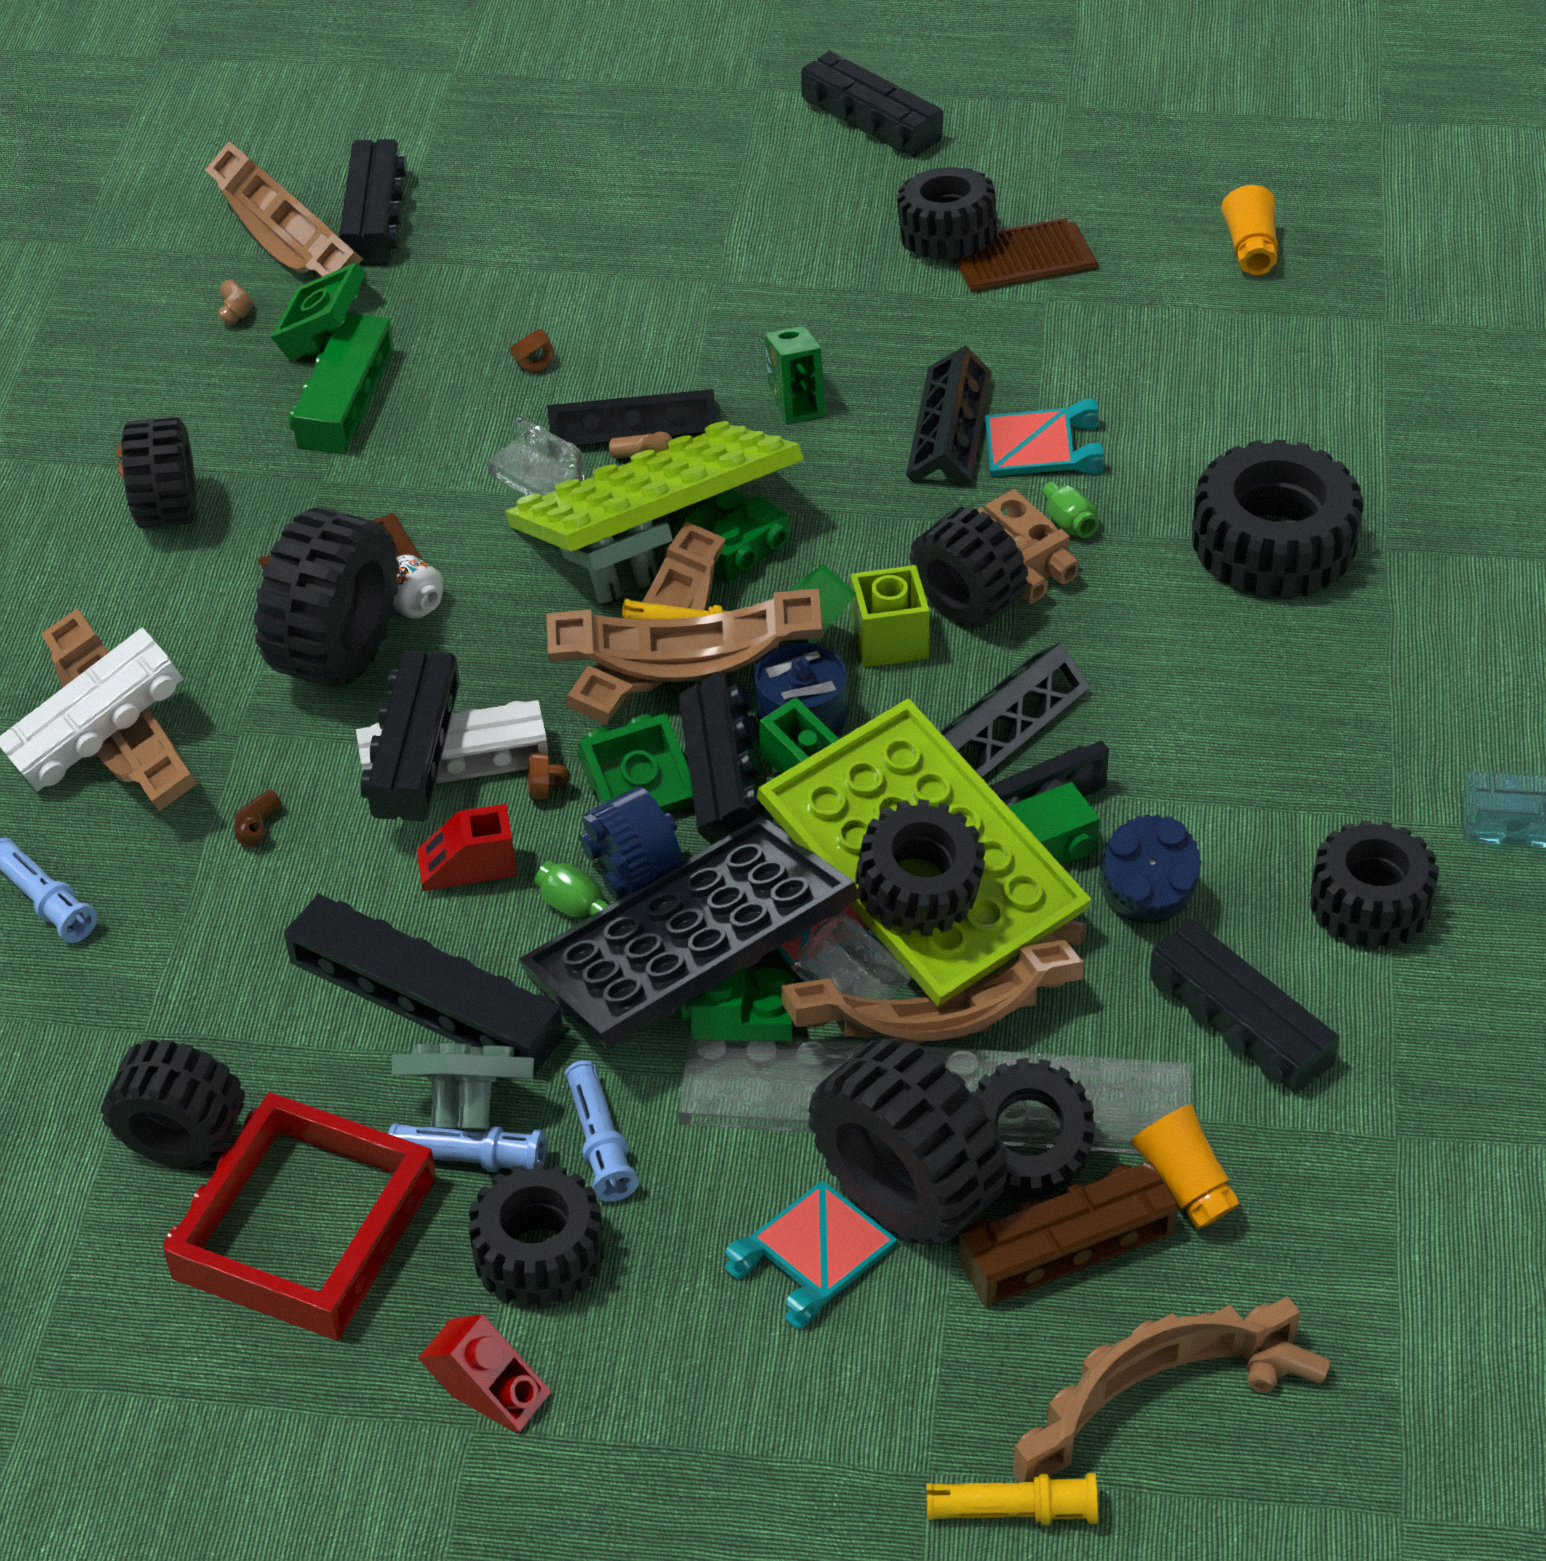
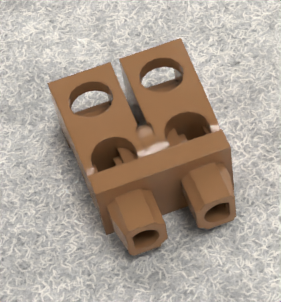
[977,489,1079,604]

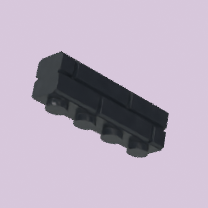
[801,50,943,157]
[339,139,407,265]
[361,651,460,822]
[679,672,766,845]
[1150,919,1340,1094]

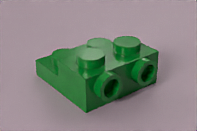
[271,262,366,361]
[669,489,790,582]
[577,713,694,812]
[682,967,795,1041]

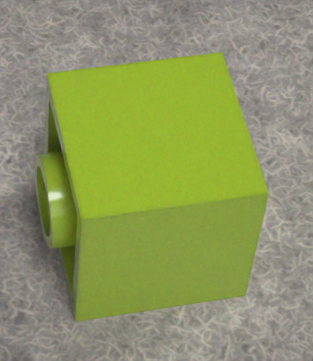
[850,565,930,668]

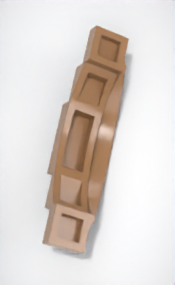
[205,141,363,276]
[566,521,726,725]
[546,588,823,682]
[41,608,198,811]
[781,940,1083,1045]
[1013,1296,1300,1483]

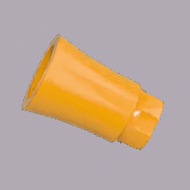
[1221,185,1278,276]
[1130,1104,1240,1230]

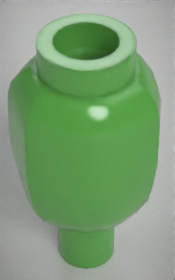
[1042,482,1099,538]
[535,860,609,919]

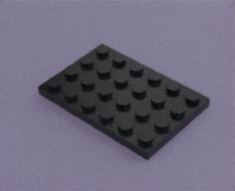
[519,816,860,1050]

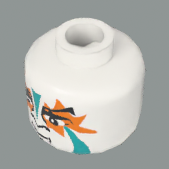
[393,555,444,619]

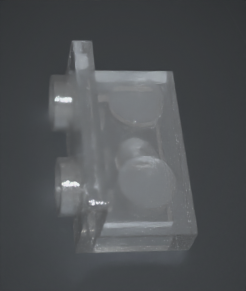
[487,417,584,496]
[790,911,912,1000]

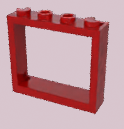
[163,1092,437,1341]

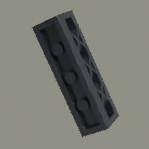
[906,345,992,487]
[547,389,717,447]
[939,642,1090,778]
[989,740,1109,806]

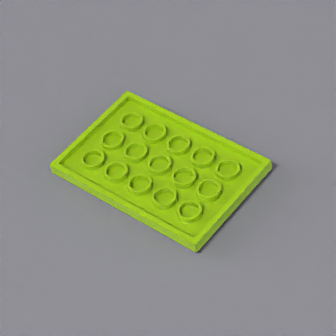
[505,421,804,552]
[757,698,1092,1007]

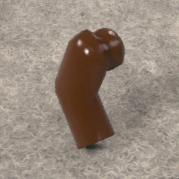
[234,789,282,847]

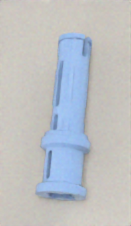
[0,838,98,943]
[565,1060,639,1202]
[388,1123,547,1173]

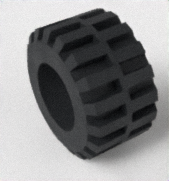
[897,167,998,260]
[121,417,196,528]
[909,506,1028,629]
[855,799,985,936]
[1310,820,1439,950]
[101,1039,245,1169]
[971,1058,1095,1197]
[468,1163,605,1309]

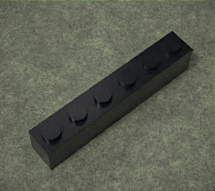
[284,893,564,1076]

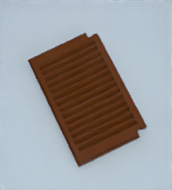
[954,217,1099,292]

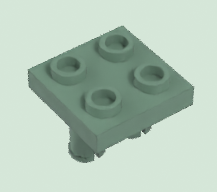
[560,519,673,603]
[391,1043,534,1129]

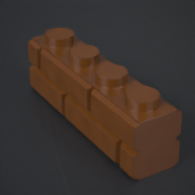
[958,1162,1178,1307]

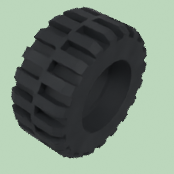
[1191,439,1363,599]
[254,507,399,688]
[808,1039,1008,1245]

